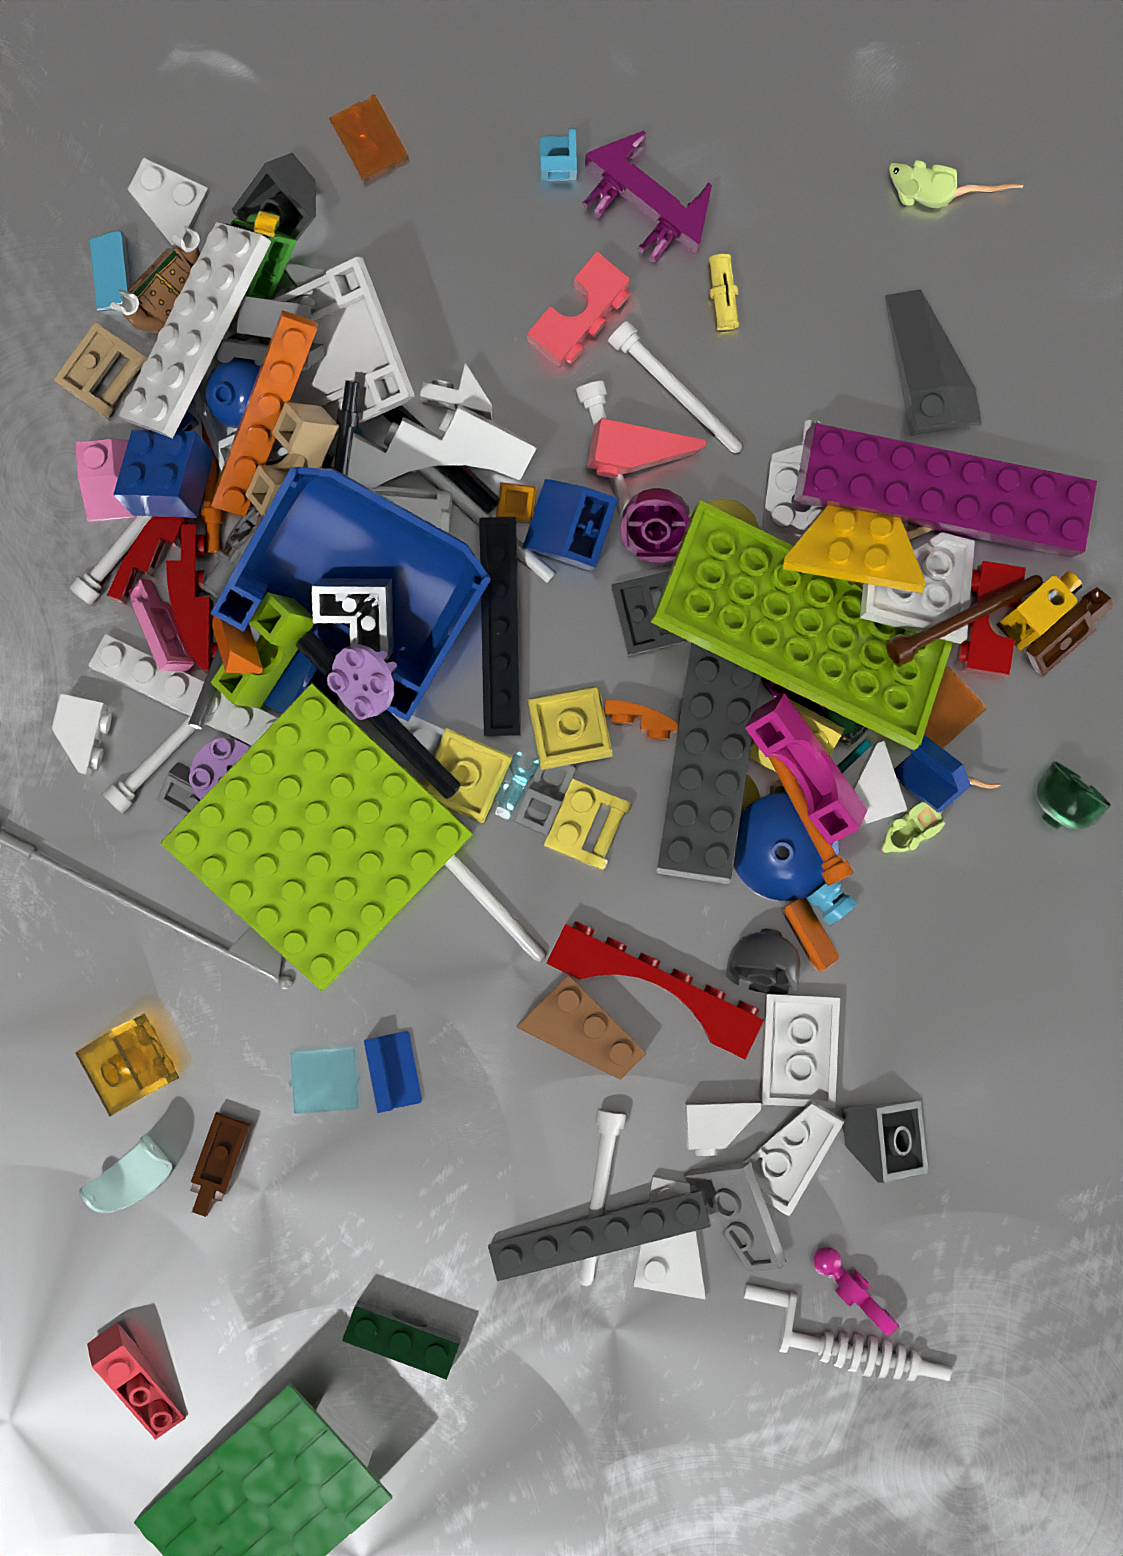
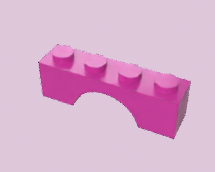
[745,693,868,845]

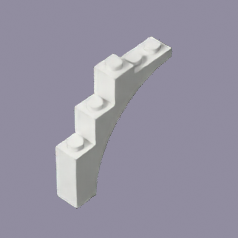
[328,404,537,490]

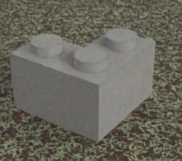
[312,578,394,660]

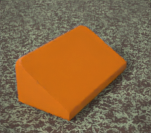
[212,616,263,673]
[781,897,839,971]

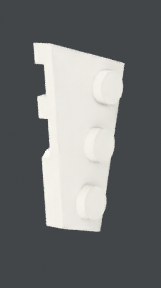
[743,1101,845,1217]
[633,1176,706,1300]

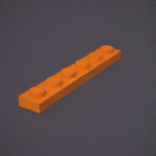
[211,310,318,517]

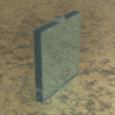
[289,1048,360,1114]

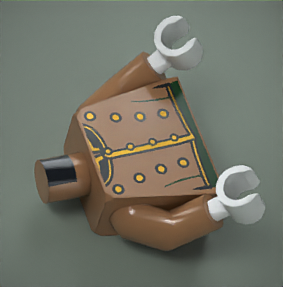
[110,225,200,334]

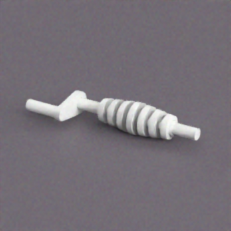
[743,1284,952,1381]

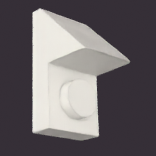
[420,363,493,419]

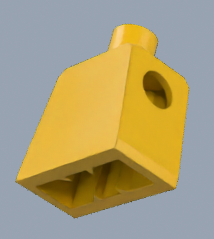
[996,571,1082,651]

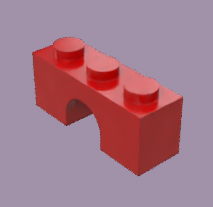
[957,561,1026,679]

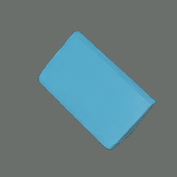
[89,230,131,311]

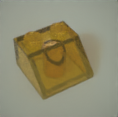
[75,1013,179,1117]

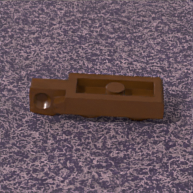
[1025,587,1114,676]
[190,1112,252,1217]

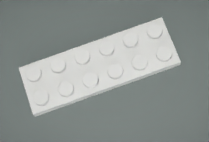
[119,222,271,439]

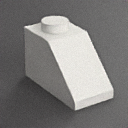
[852,741,907,825]
[685,1101,761,1156]

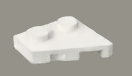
[128,158,210,251]

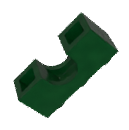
[342,1300,461,1380]

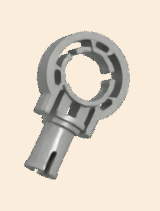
[200,506,264,599]

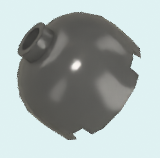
[726,928,800,994]

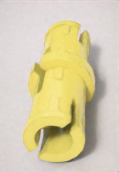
[708,254,740,330]

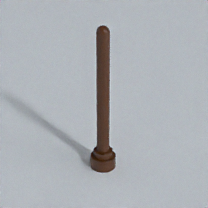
[885,575,1043,667]

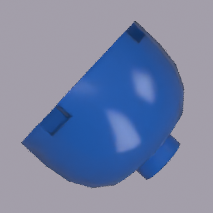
[205,357,261,428]

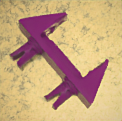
[582,131,712,262]

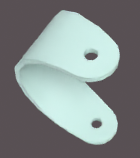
[79,1134,172,1213]

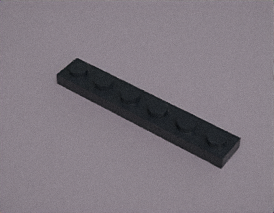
[479,517,521,736]

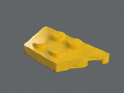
[783,505,926,593]

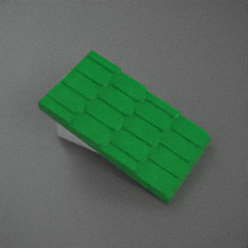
[134,1383,393,1556]

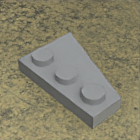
[684,1162,787,1272]

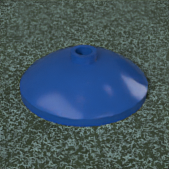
[733,792,840,901]

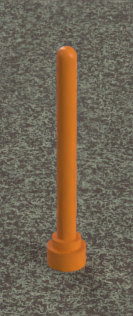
[768,757,854,886]

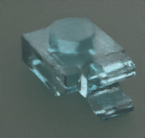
[493,752,539,820]

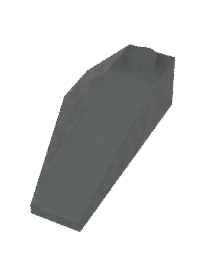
[885,289,982,436]

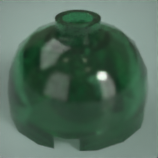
[1036,761,1111,830]

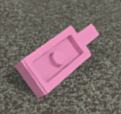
[128,579,195,671]

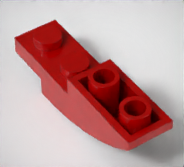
[166,524,218,673]

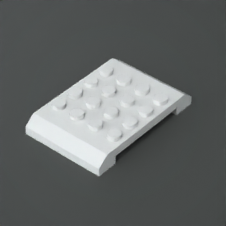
[193,257,415,471]

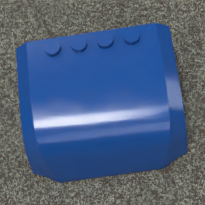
[210,467,491,722]

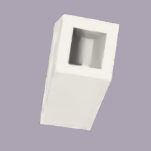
[51,693,112,776]

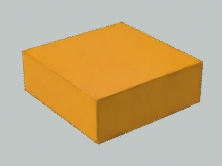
[496,482,537,524]

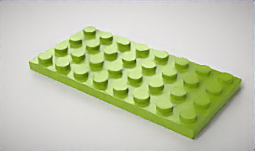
[651,500,953,751]

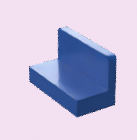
[894,735,971,813]
[364,1031,422,1113]

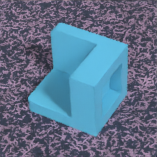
[540,128,577,181]

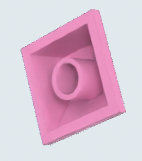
[75,439,137,521]

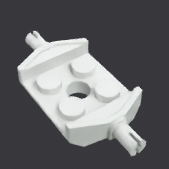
[762,420,825,546]

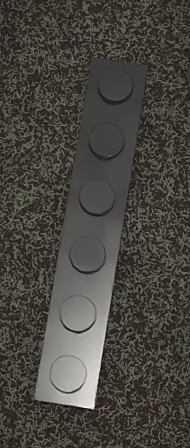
[488,1189,711,1281]

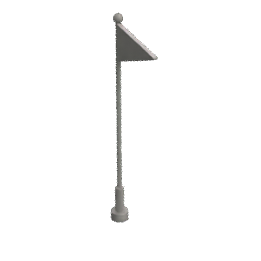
[0,830,292,989]

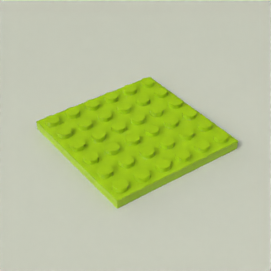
[160,682,473,991]

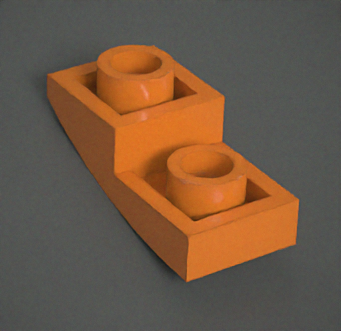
[604,699,678,740]

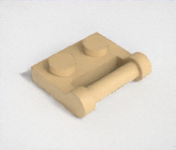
[53,322,147,419]

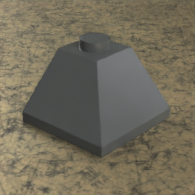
[232,153,316,240]
[841,1100,929,1183]

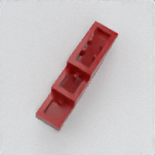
[107,516,191,605]

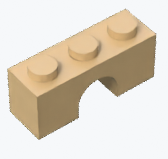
[245,402,339,516]

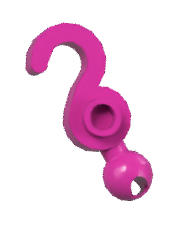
[814,1247,900,1337]

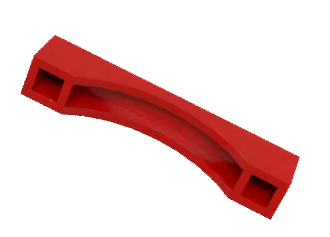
[546,921,764,1060]

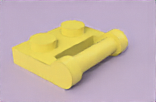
[544,778,632,871]

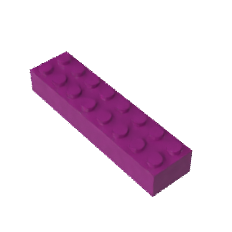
[794,423,1097,558]

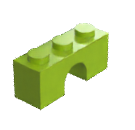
[210,592,314,709]

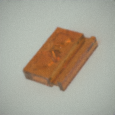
[329,94,409,183]

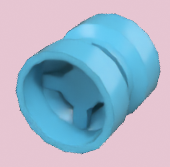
[806,881,857,926]

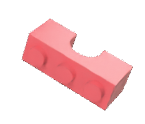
[527,252,631,368]

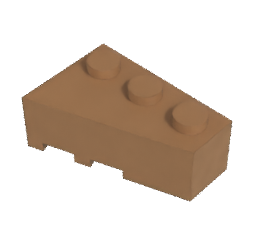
[516,975,647,1080]

